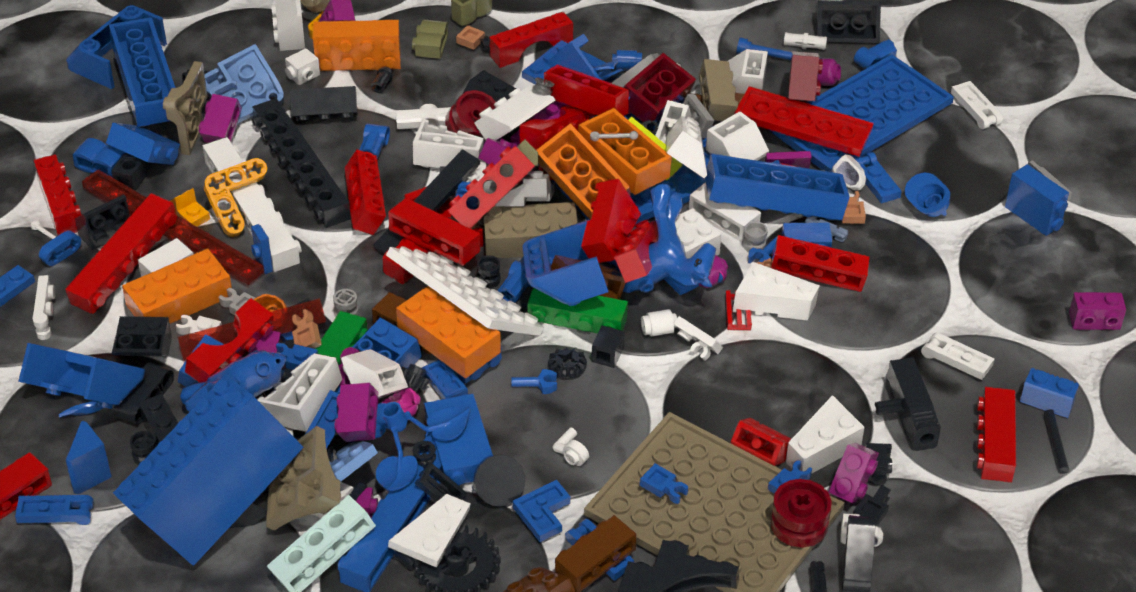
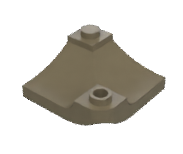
[163,61,208,155]
[266,426,341,530]

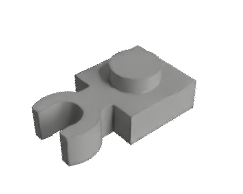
[219,288,255,315]

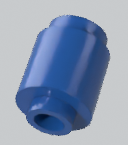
[612,50,642,71]

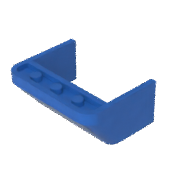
[66,5,167,89]
[522,220,609,306]
[18,343,146,409]

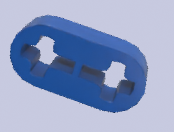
[39,230,81,266]

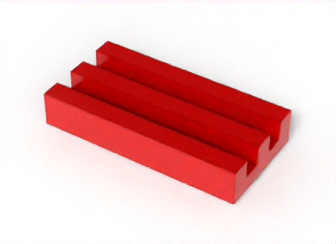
[725,290,752,331]

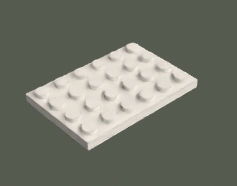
[386,246,544,336]

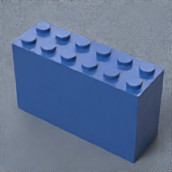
[113,374,304,566]

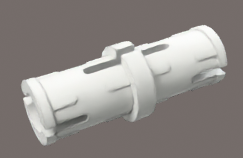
[784,32,827,50]

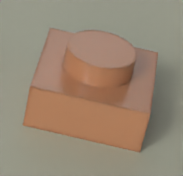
[456,25,485,50]

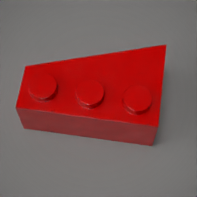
[581,178,641,263]

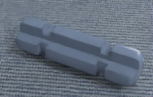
[805,216,848,242]

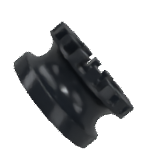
[412,441,436,467]

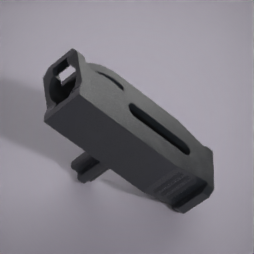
[875,357,941,451]

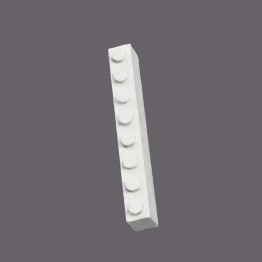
[202,137,302,272]

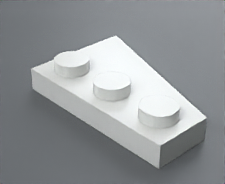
[388,494,470,567]

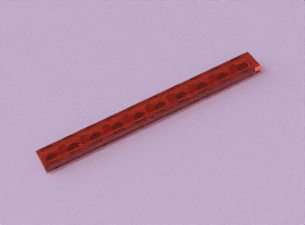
[82,170,264,285]

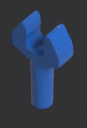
[748,237,777,264]
[511,369,557,394]

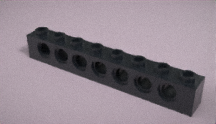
[251,98,351,228]

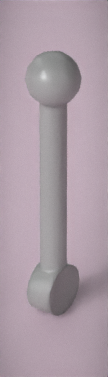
[590,131,638,141]

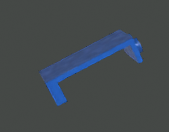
[547,34,630,117]
[424,394,493,485]

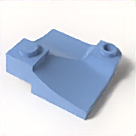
[204,44,284,124]

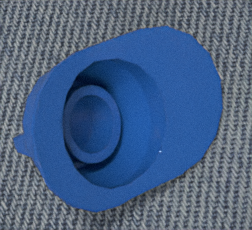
[905,173,950,217]

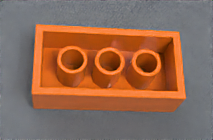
[313,20,401,71]
[578,108,672,195]
[536,123,631,220]
[122,249,232,324]
[396,286,501,379]

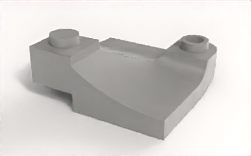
[478,171,555,206]

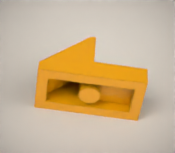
[170,188,210,230]

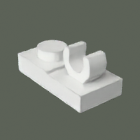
[674,316,723,361]

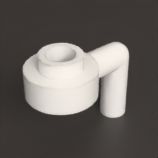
[553,428,589,466]

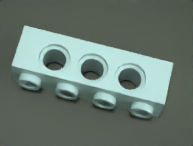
[267,495,376,592]

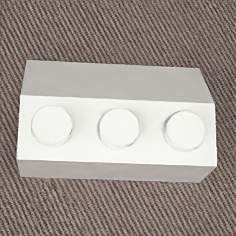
[272,0,305,51]
[474,86,555,140]
[666,115,707,178]

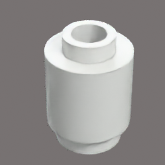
[641,309,677,337]

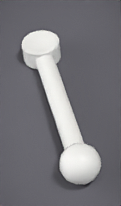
[31,221,56,239]

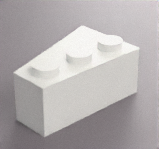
[413,119,483,168]
[733,262,820,321]
[257,353,342,432]
[786,395,864,473]

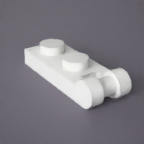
[951,81,1003,130]
[33,275,55,340]
[921,333,994,380]

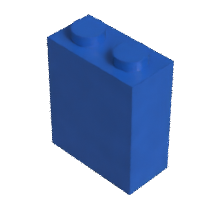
[106,122,180,165]
[1005,164,1069,236]

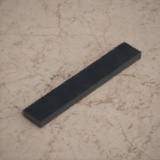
[373,149,481,255]

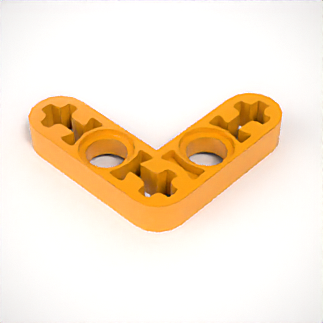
[204,158,267,237]

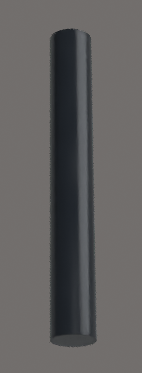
[1044,410,1069,474]

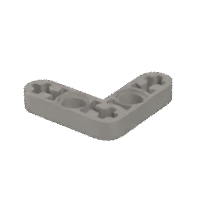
[612,53,660,88]

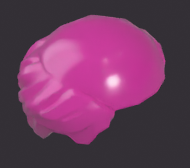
[381,388,421,416]

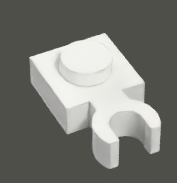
[175,315,222,341]

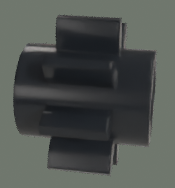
[401,363,430,393]

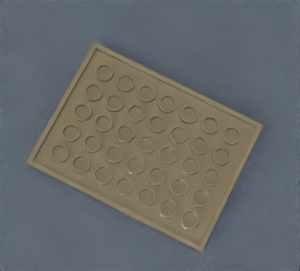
[584,412,845,592]

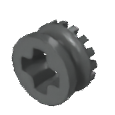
[532,77,554,95]

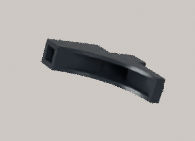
[618,540,739,592]

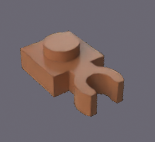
[842,191,866,224]
[292,309,322,349]

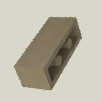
[698,59,738,121]

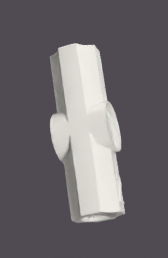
[396,104,451,129]

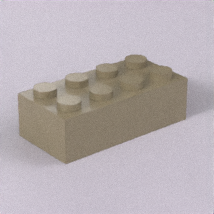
[483,202,578,258]

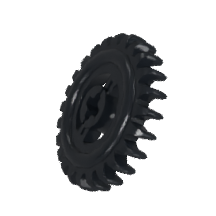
[413,524,501,592]

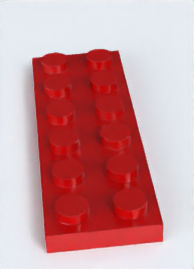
[734,86,874,157]

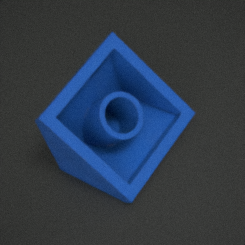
[66,421,111,494]

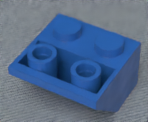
[352,317,422,368]

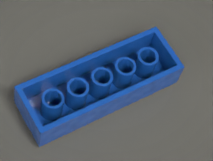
[109,17,175,127]
[705,154,850,220]

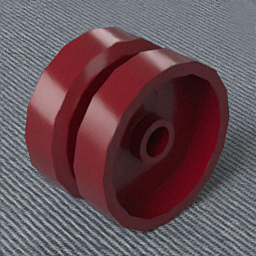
[445,90,496,143]
[771,479,832,548]

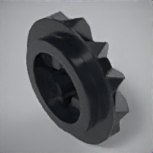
[548,346,587,379]

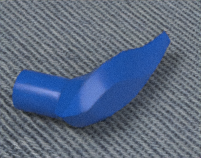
[59,400,105,418]

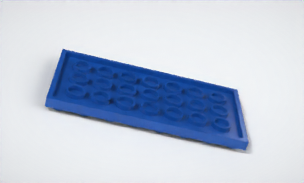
[769,54,954,172]

